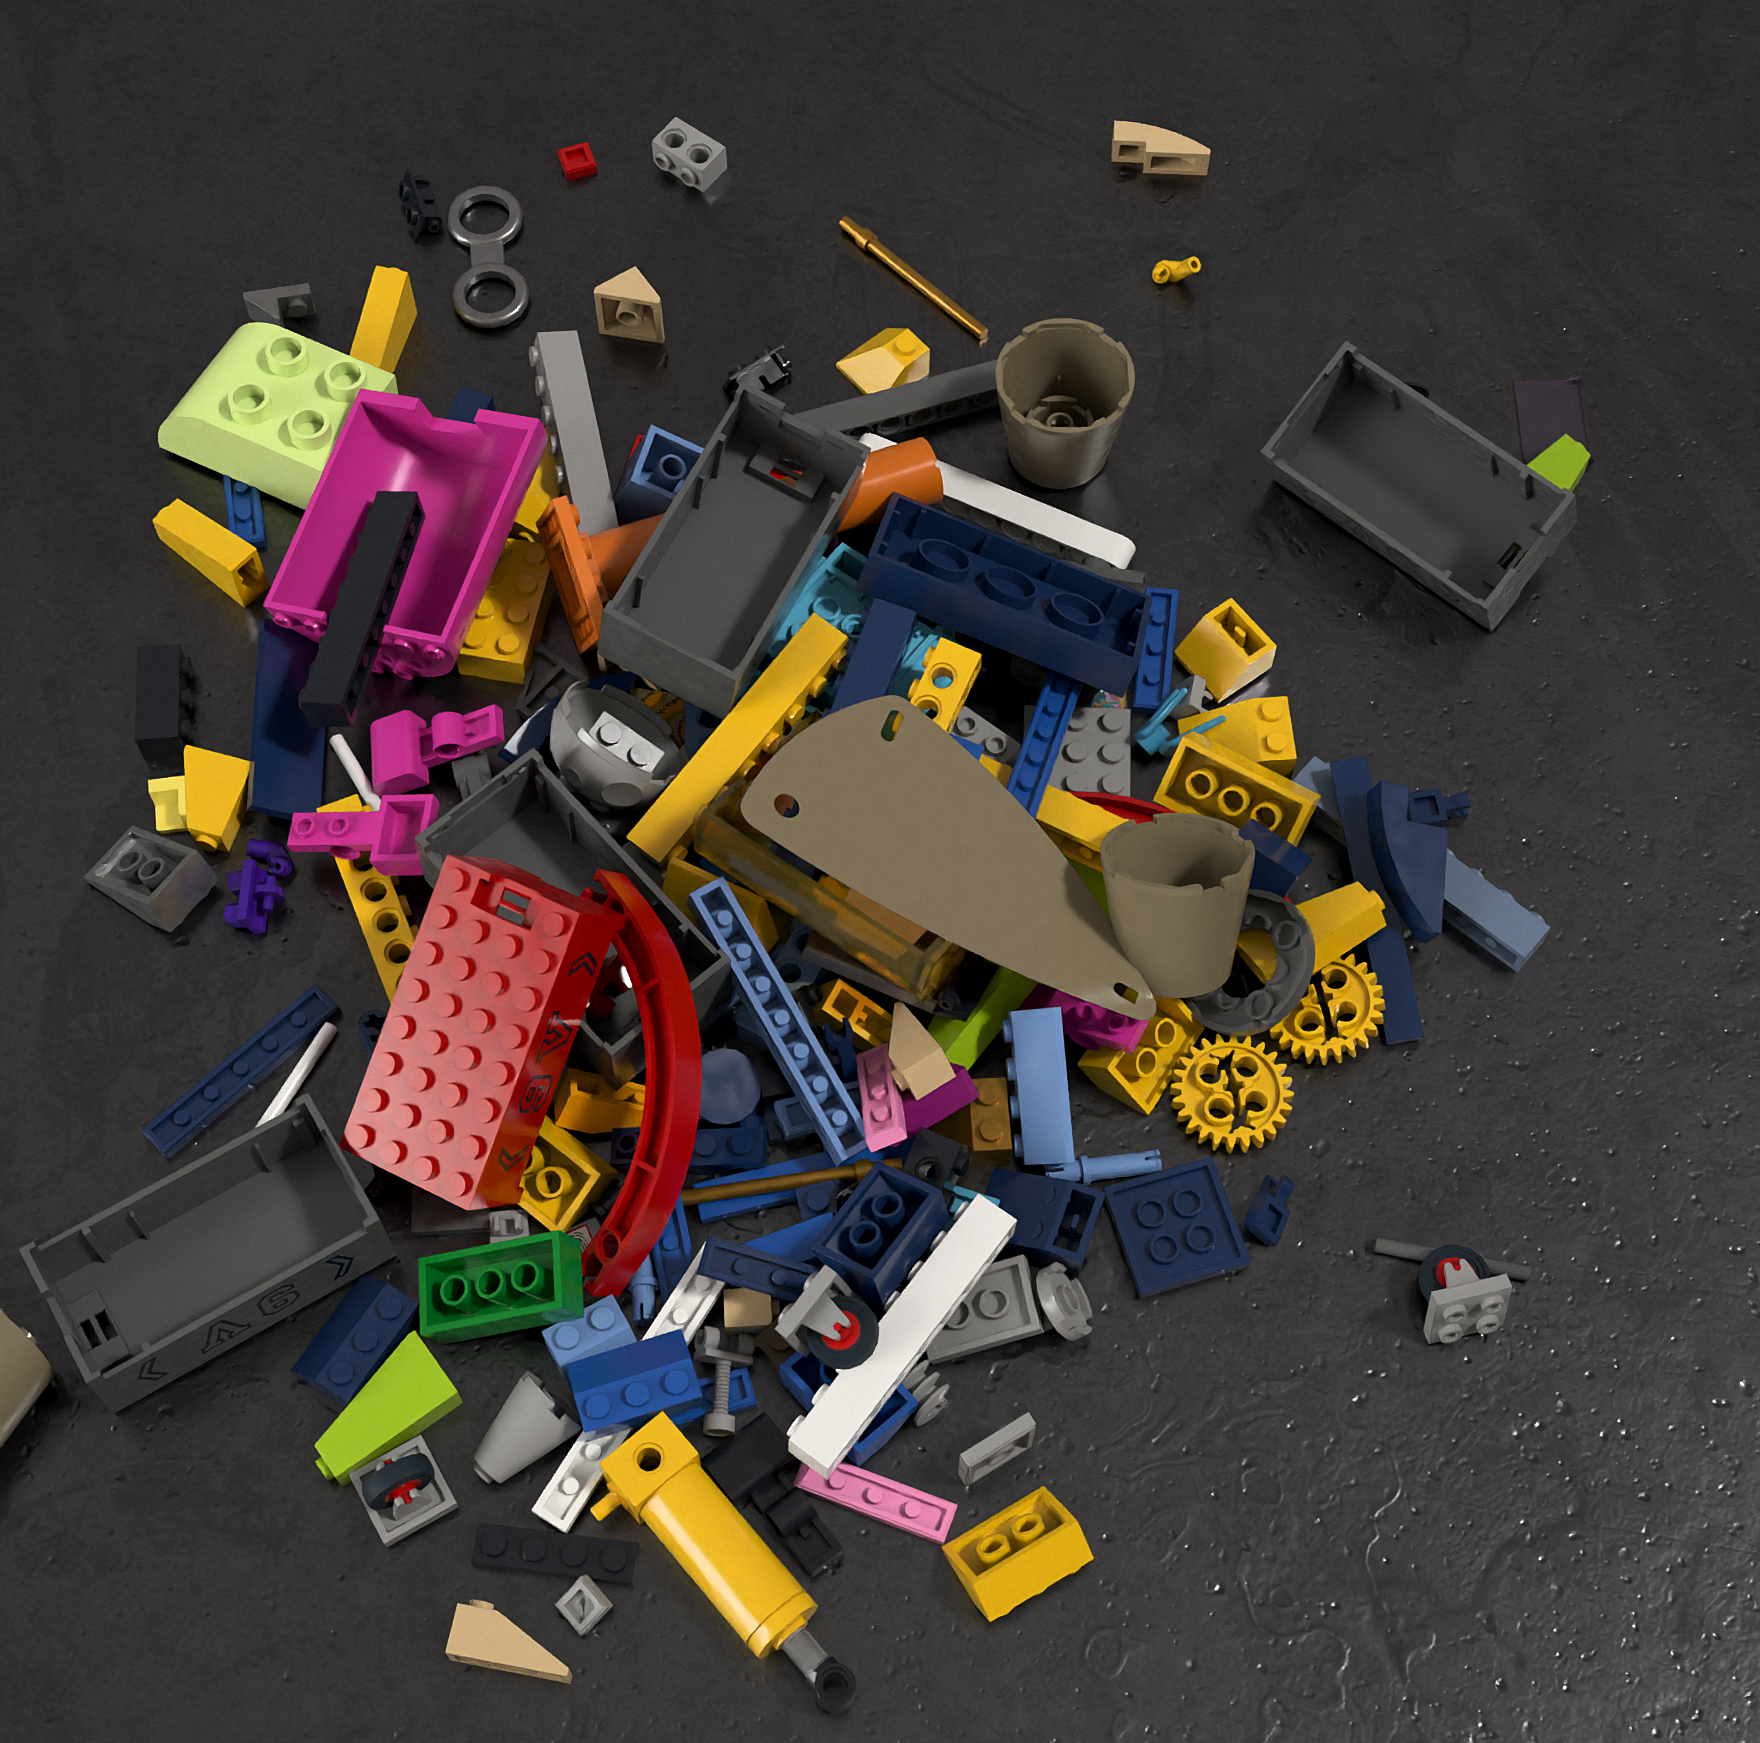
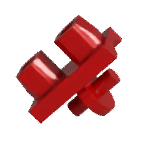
[585,953,632,1020]

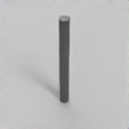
[1374,1237,1531,1281]

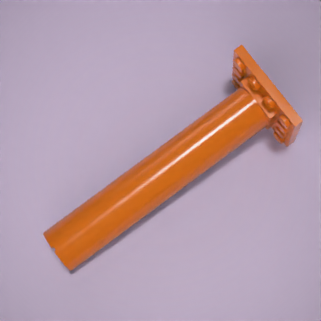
[536,437,944,656]

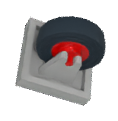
[1419,1245,1512,1344]
[775,1265,879,1369]
[349,1434,459,1548]

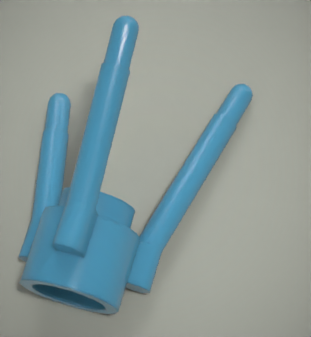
[1133,688,1226,756]

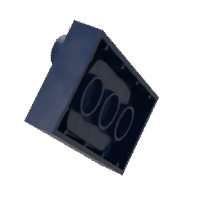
[855,492,1153,698]

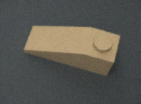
[888,1000,956,1100]
[445,1599,572,1684]

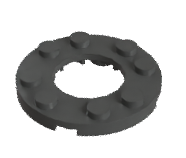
[1184,889,1315,1037]

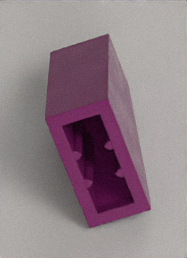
[857,1062,979,1147]

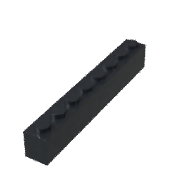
[299,491,426,728]

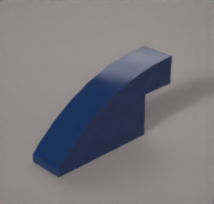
[497,671,638,764]
[1367,780,1448,944]

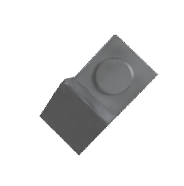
[243,283,316,328]

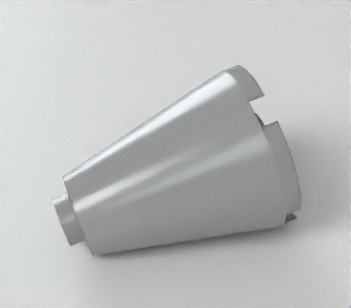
[473,1371,583,1484]

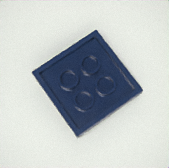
[1103,1156,1251,1298]

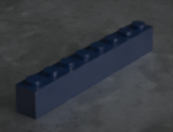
[766,598,918,891]

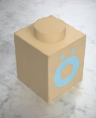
[723,1288,780,1339]

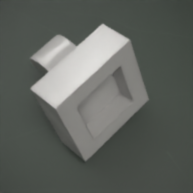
[1168,674,1213,720]
[489,1209,530,1244]

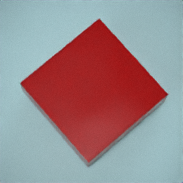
[557,142,598,181]

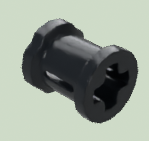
[588,1178,624,1223]

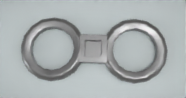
[446,186,530,328]

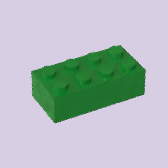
[418,1230,584,1344]

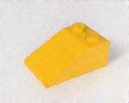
[1177,696,1297,779]

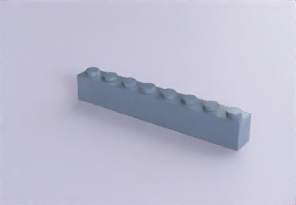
[1292,756,1551,973]

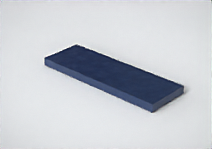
[247,617,325,820]

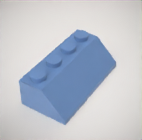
[1002,1007,1075,1165]

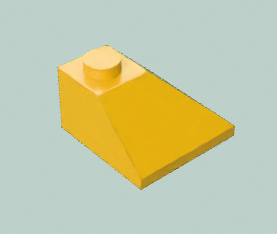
[836,328,930,395]

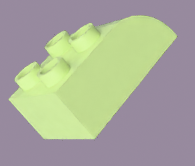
[158,322,399,510]

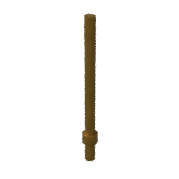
[839,216,988,339]
[680,1157,902,1206]

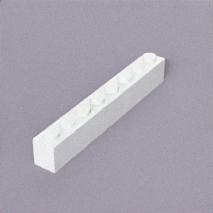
[787,1193,1017,1480]

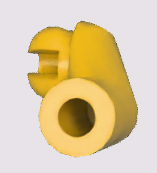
[1152,256,1201,284]

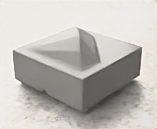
[555,1575,613,1636]

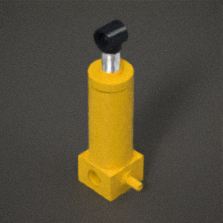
[591,1411,856,1713]

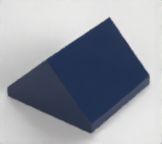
[1239,818,1313,899]

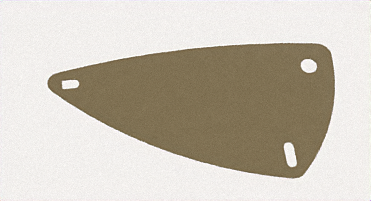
[741,695,1157,1021]

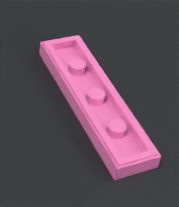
[856,1042,907,1152]
[794,1461,957,1545]

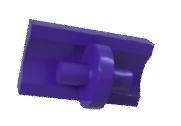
[224,859,285,935]

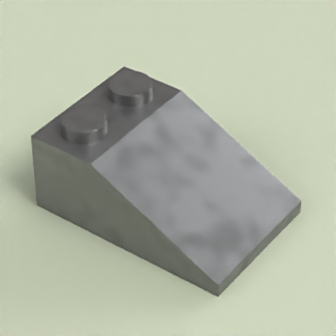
[84,826,219,932]

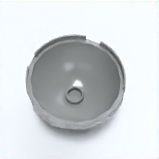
[550,680,690,813]

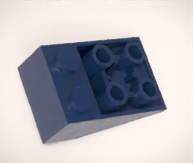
[984,1168,1106,1277]

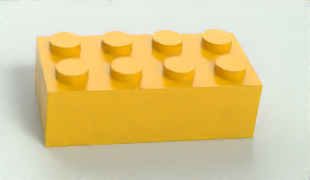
[456,538,556,685]
[1153,731,1321,847]

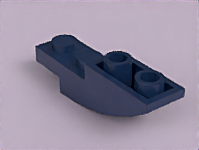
[610,1126,768,1175]

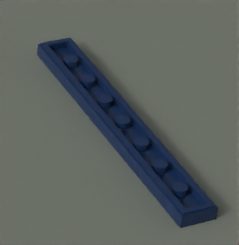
[1330,756,1424,1045]

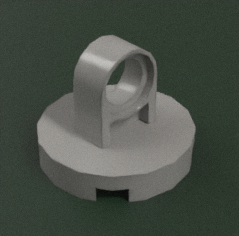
[1036,1262,1093,1341]

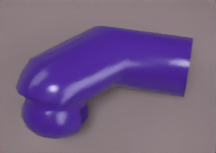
[247,839,293,877]

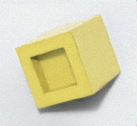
[148,775,189,834]

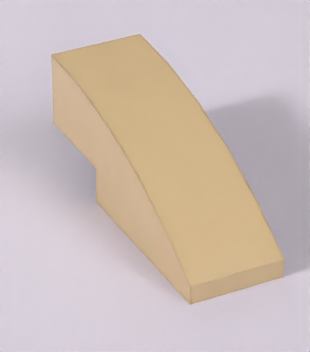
[1112,120,1210,175]

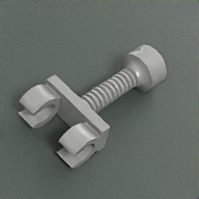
[693,1326,754,1437]

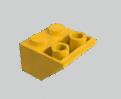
[1173,598,1277,704]

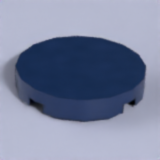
[699,1048,762,1125]

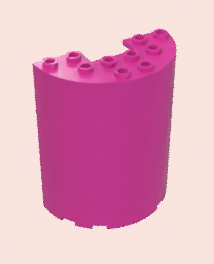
[263,388,548,680]

